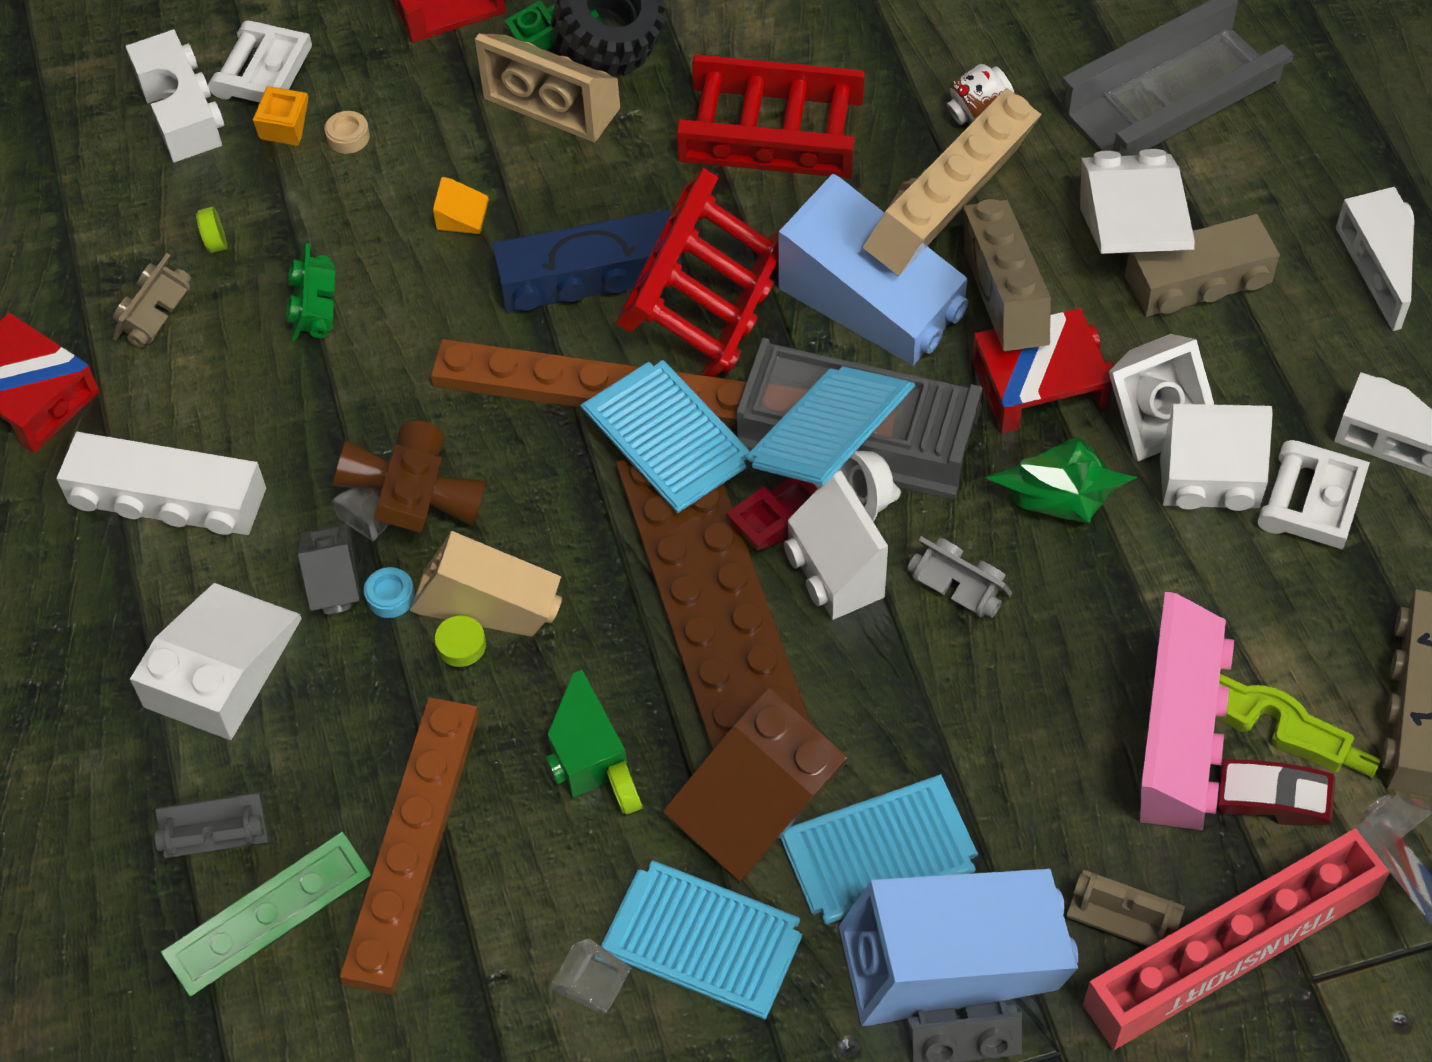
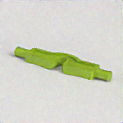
[1215,674,1382,779]

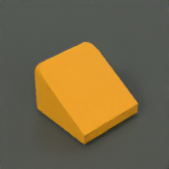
[253,86,309,146]
[433,177,489,234]

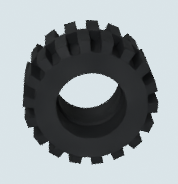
[551,0,665,77]

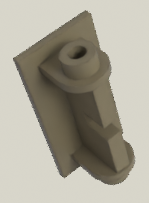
[112,253,191,348]
[1066,870,1185,947]

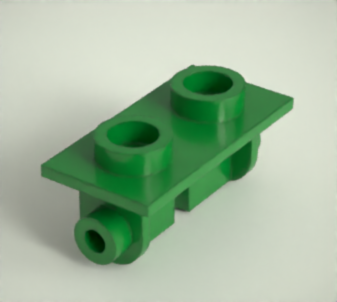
[285,243,336,342]

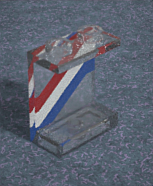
[1355,794,1432,925]

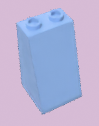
[779,173,969,366]
[839,869,1078,1026]

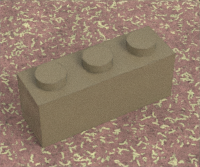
[1125,214,1280,317]

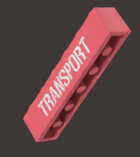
[1083,827,1391,1050]

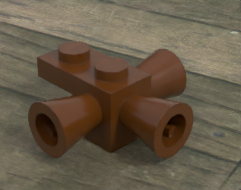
[332,420,486,533]

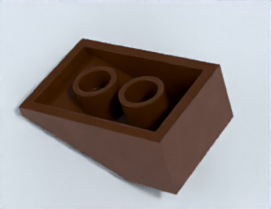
[662,687,848,883]

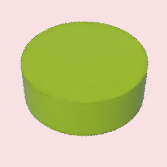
[196,206,227,254]
[435,615,486,667]
[606,760,643,815]

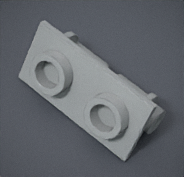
[908,536,1012,618]

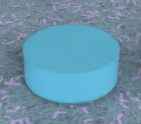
[364,567,415,618]

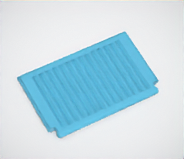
[580,360,750,514]
[746,366,915,486]
[780,774,978,924]
[598,860,803,1020]

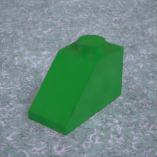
[544,669,628,798]

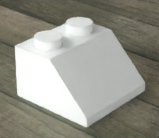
[1160,404,1272,511]
[784,471,888,620]

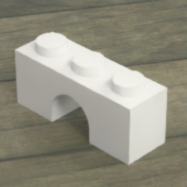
[125,30,224,163]

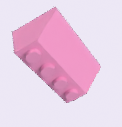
[1140,592,1234,830]

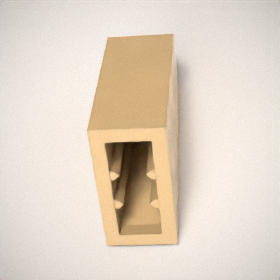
[410,531,562,637]

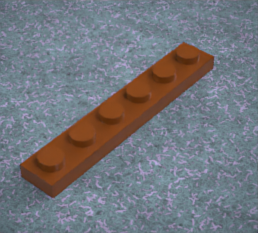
[340,697,479,996]

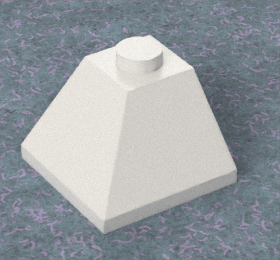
[1109,334,1214,461]

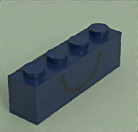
[492,209,682,313]

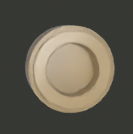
[325,111,370,154]

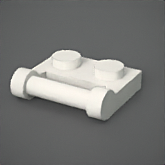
[208,21,312,102]
[1258,440,1370,549]

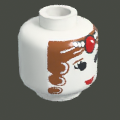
[947,64,1014,125]

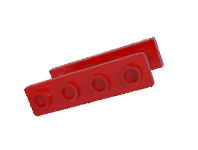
[677,55,865,179]
[615,168,785,377]

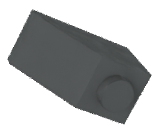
[298,524,360,614]

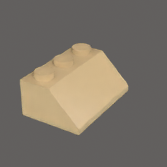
[475,33,620,143]

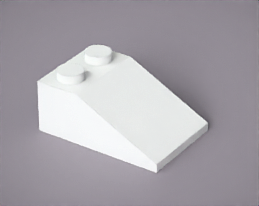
[1080,149,1195,254]
[130,583,301,740]

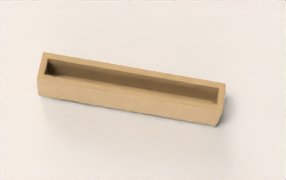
[862,88,1042,276]

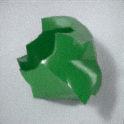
[984,437,1137,524]

